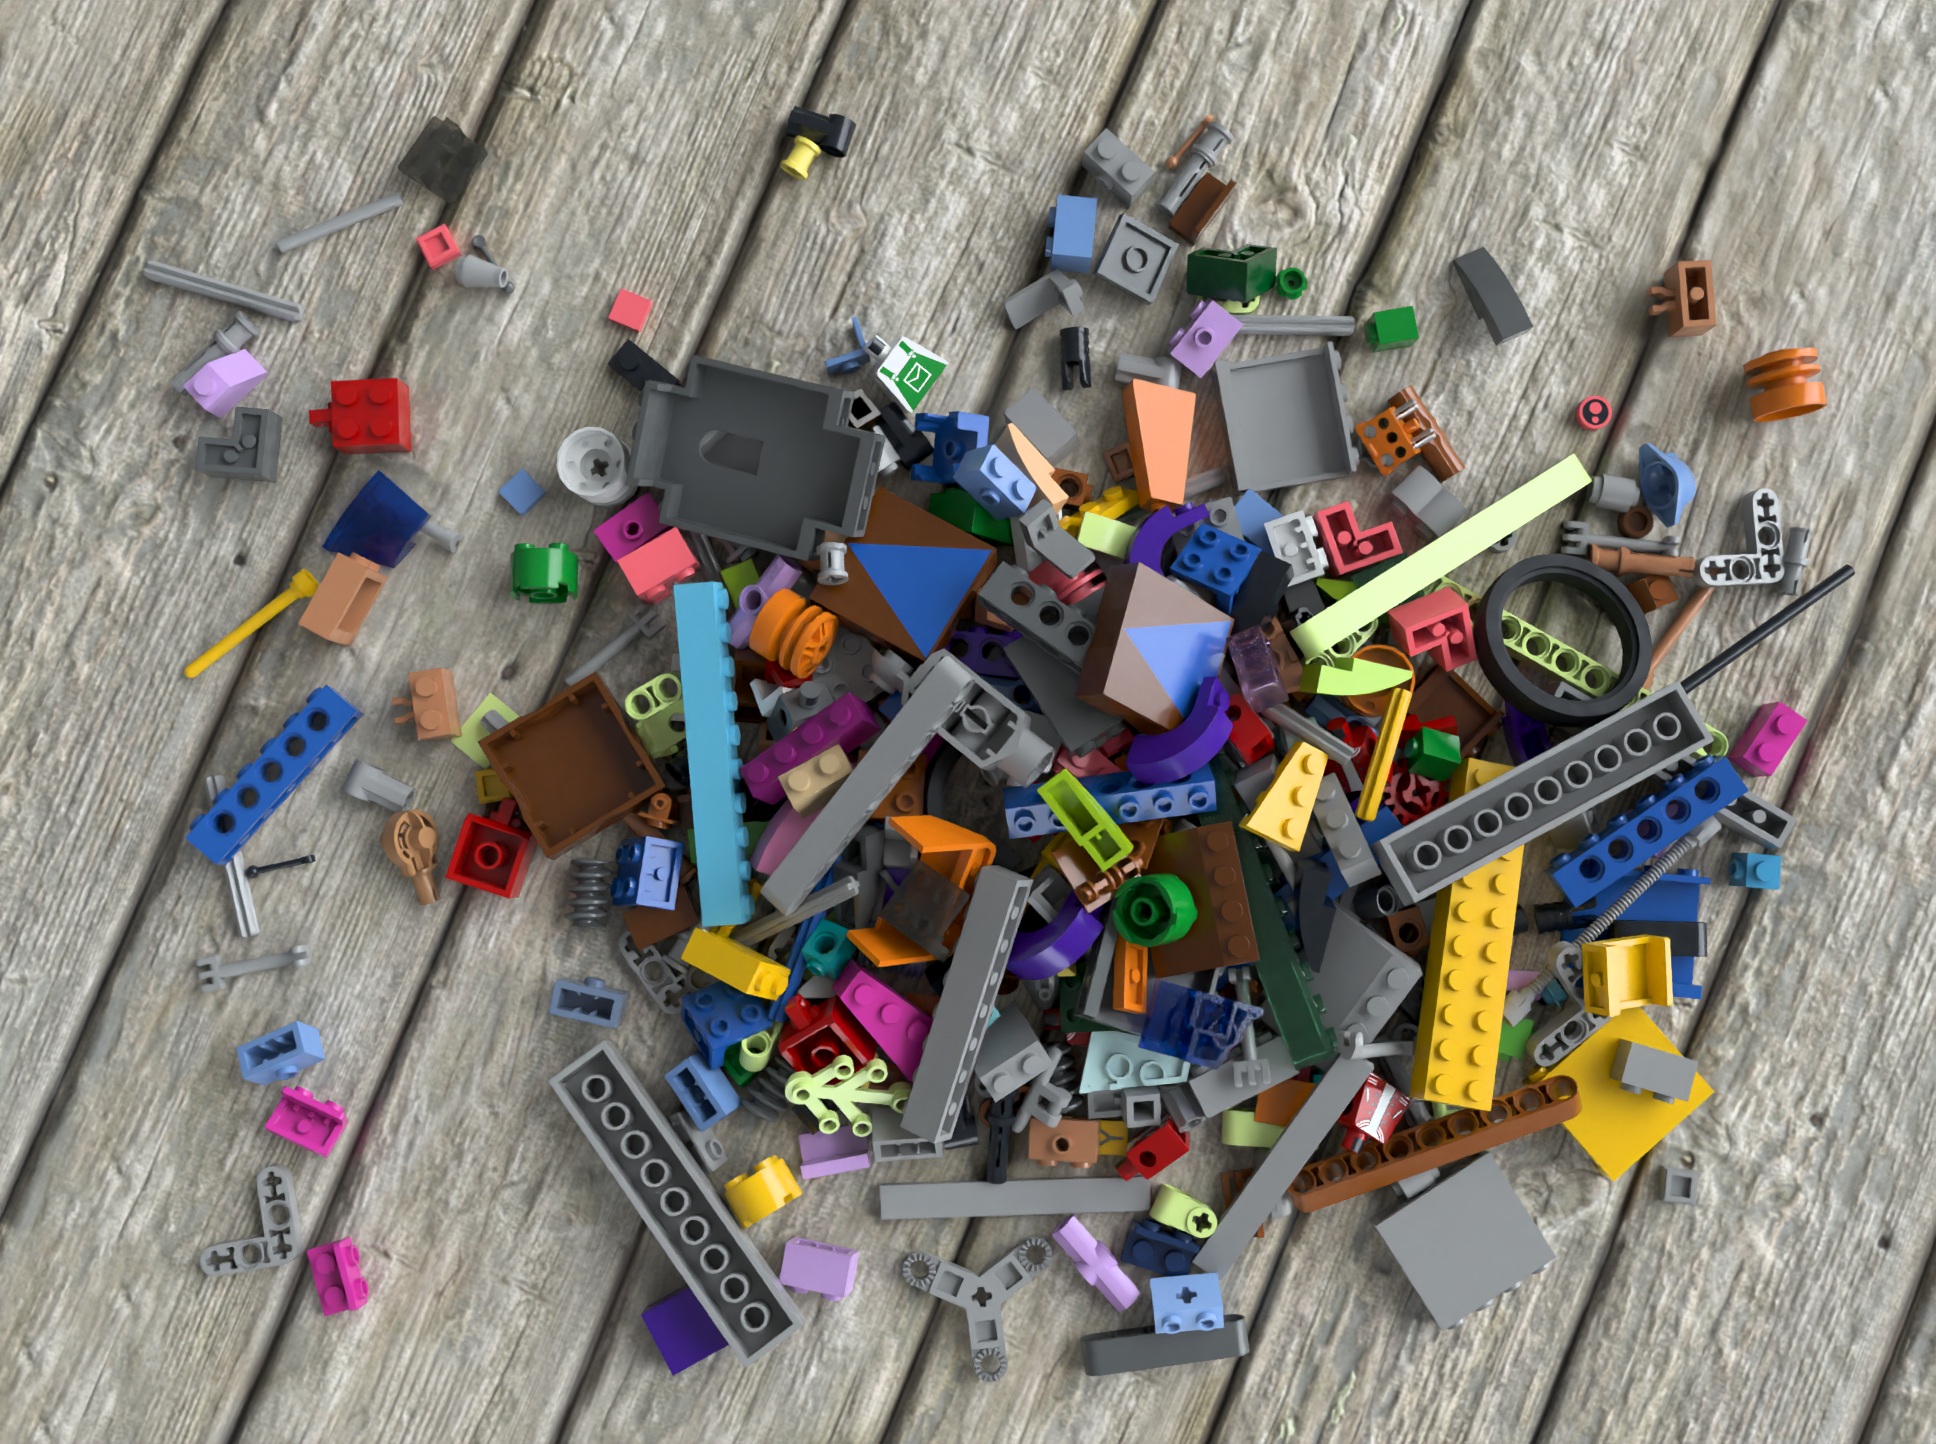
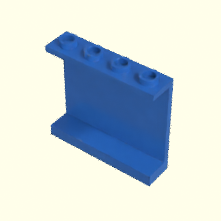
[1556,859,1711,999]

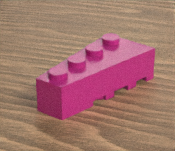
[831,960,934,1084]

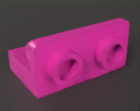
[307,1237,369,1317]

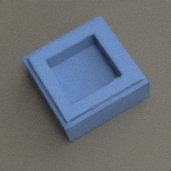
[498,469,547,516]

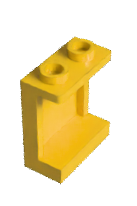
[1582,934,1673,1017]

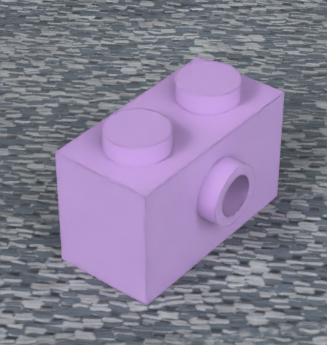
[1167,298,1243,378]
[779,1237,859,1301]

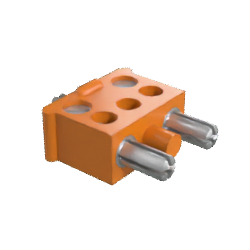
[1355,399,1436,476]

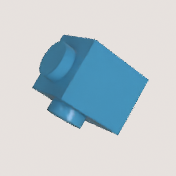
[1729,853,1781,890]

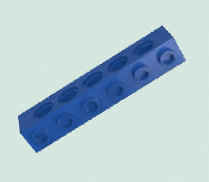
[185,685,364,865]
[1544,754,1749,908]
[1002,762,1217,839]

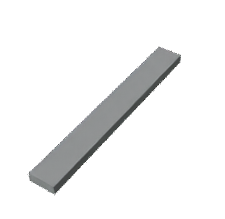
[1192,1052,1374,1281]
[880,1175,1150,1220]

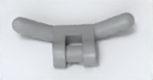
[1011,1047,1072,1133]

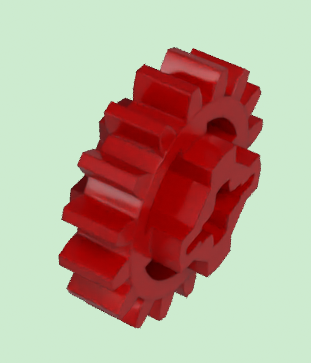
[1380,757,1450,826]

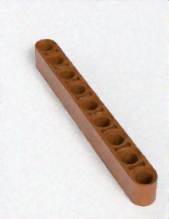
[1287,1075,1582,1213]

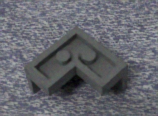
[195,406,283,483]

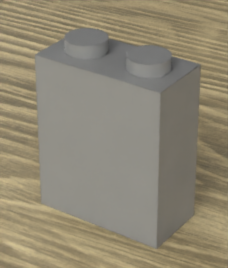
[974,1001,1054,1102]

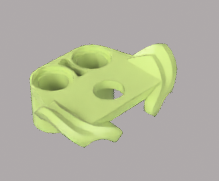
[625,670,686,758]

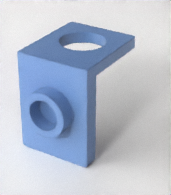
[825,316,870,375]

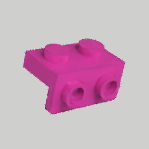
[265,1086,348,1159]

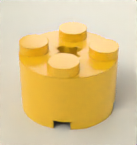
[723,1154,803,1230]

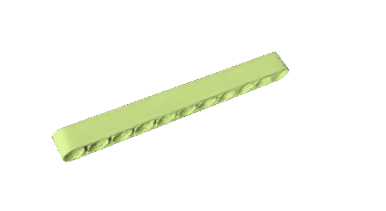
[1290,454,1592,661]
[1408,576,1729,760]

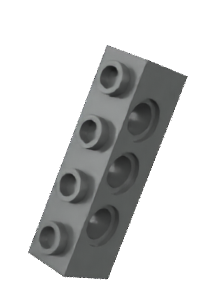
[978,561,1097,675]

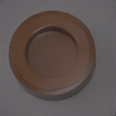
[1617,505,1654,539]

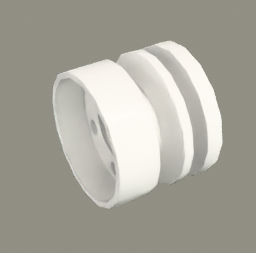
[556,427,638,508]

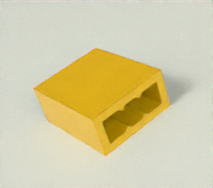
[680,927,791,1001]

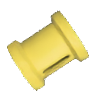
[780,135,821,180]

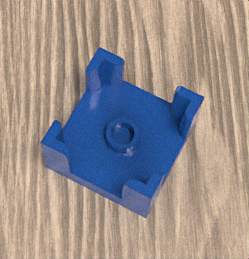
[911,411,989,484]

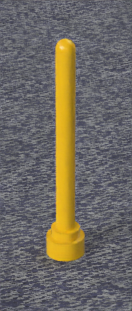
[184,568,319,678]

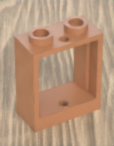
[298,552,388,646]

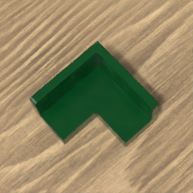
[1186,244,1277,303]

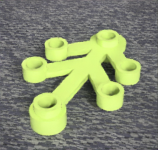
[785,1055,913,1137]

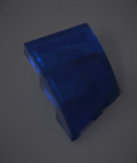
[322,470,432,569]
[1138,979,1264,1070]

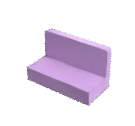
[798,1123,871,1180]

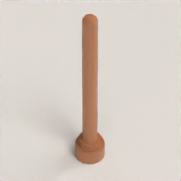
[1642,568,1720,691]

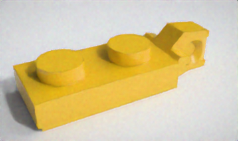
[1058,486,1139,539]

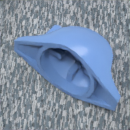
[1639,443,1696,528]

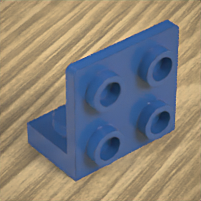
[1170,523,1263,616]
[610,836,684,910]
[681,981,773,1071]

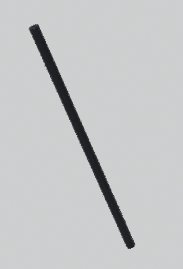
[1680,564,1855,694]

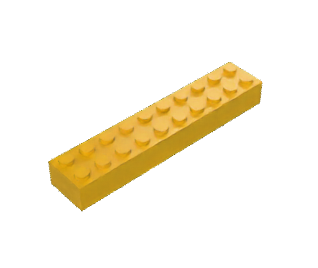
[1409,758,1524,1111]

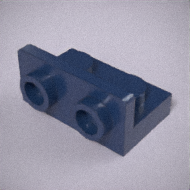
[1120,1217,1200,1277]

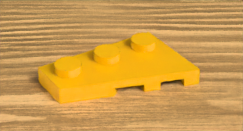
[1238,742,1329,851]

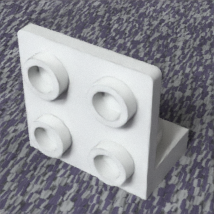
[1264,510,1329,588]

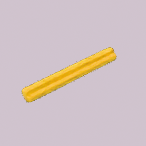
[1355,688,1412,821]

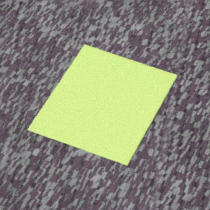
[450,692,520,769]

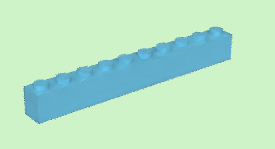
[673,581,755,927]

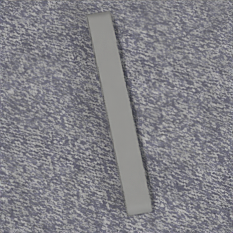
[760,656,976,916]

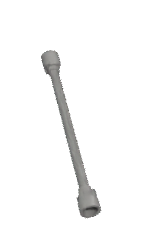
[1502,815,1721,1028]

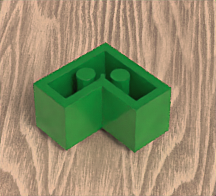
[928,488,1014,546]

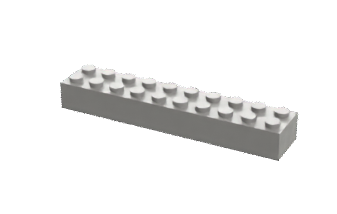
[1370,680,1714,906]
[548,1040,806,1368]

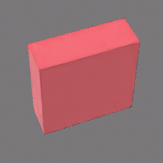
[415,224,462,270]
[608,288,653,333]

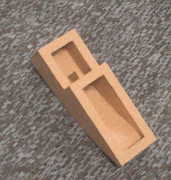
[995,423,1069,515]

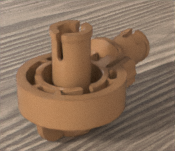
[380,810,441,905]

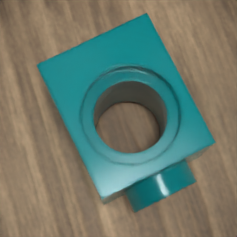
[801,918,858,980]

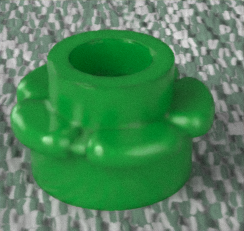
[1275,267,1308,300]

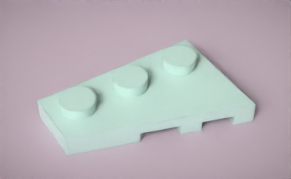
[1078,1031,1193,1094]

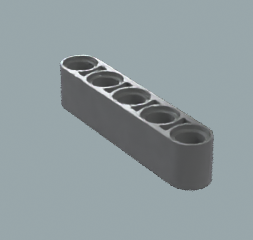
[1081,1314,1250,1376]

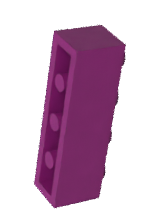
[740,692,881,805]

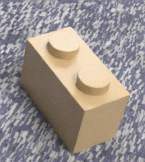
[778,744,854,819]

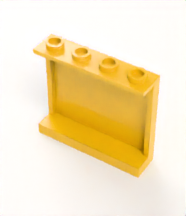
[1523,1006,1714,1182]

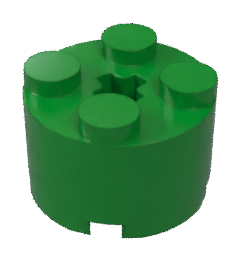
[509,543,578,604]
[1113,873,1198,947]

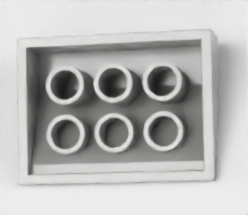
[1256,906,1422,1072]

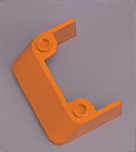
[846,815,996,967]

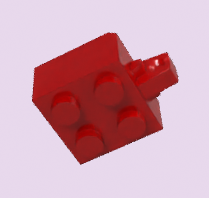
[309,378,411,455]
[445,797,537,899]
[778,993,877,1085]

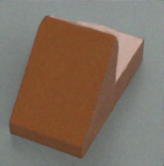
[1612,574,1679,626]

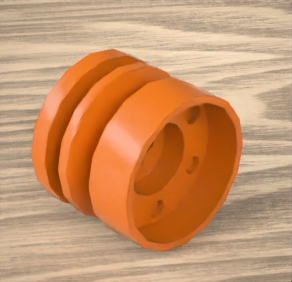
[1743,347,1827,422]
[749,588,839,678]
[1339,644,1415,718]

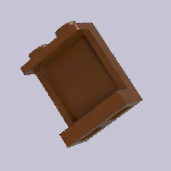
[1406,663,1505,760]

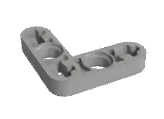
[1690,488,1785,588]
[619,930,721,1014]
[1526,941,1613,1067]
[200,1164,303,1276]

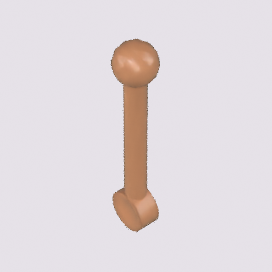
[1165,114,1214,170]

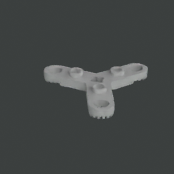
[902,1235,1052,1383]

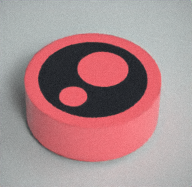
[1576,396,1612,431]

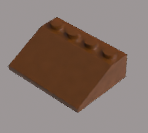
[1140,821,1260,979]

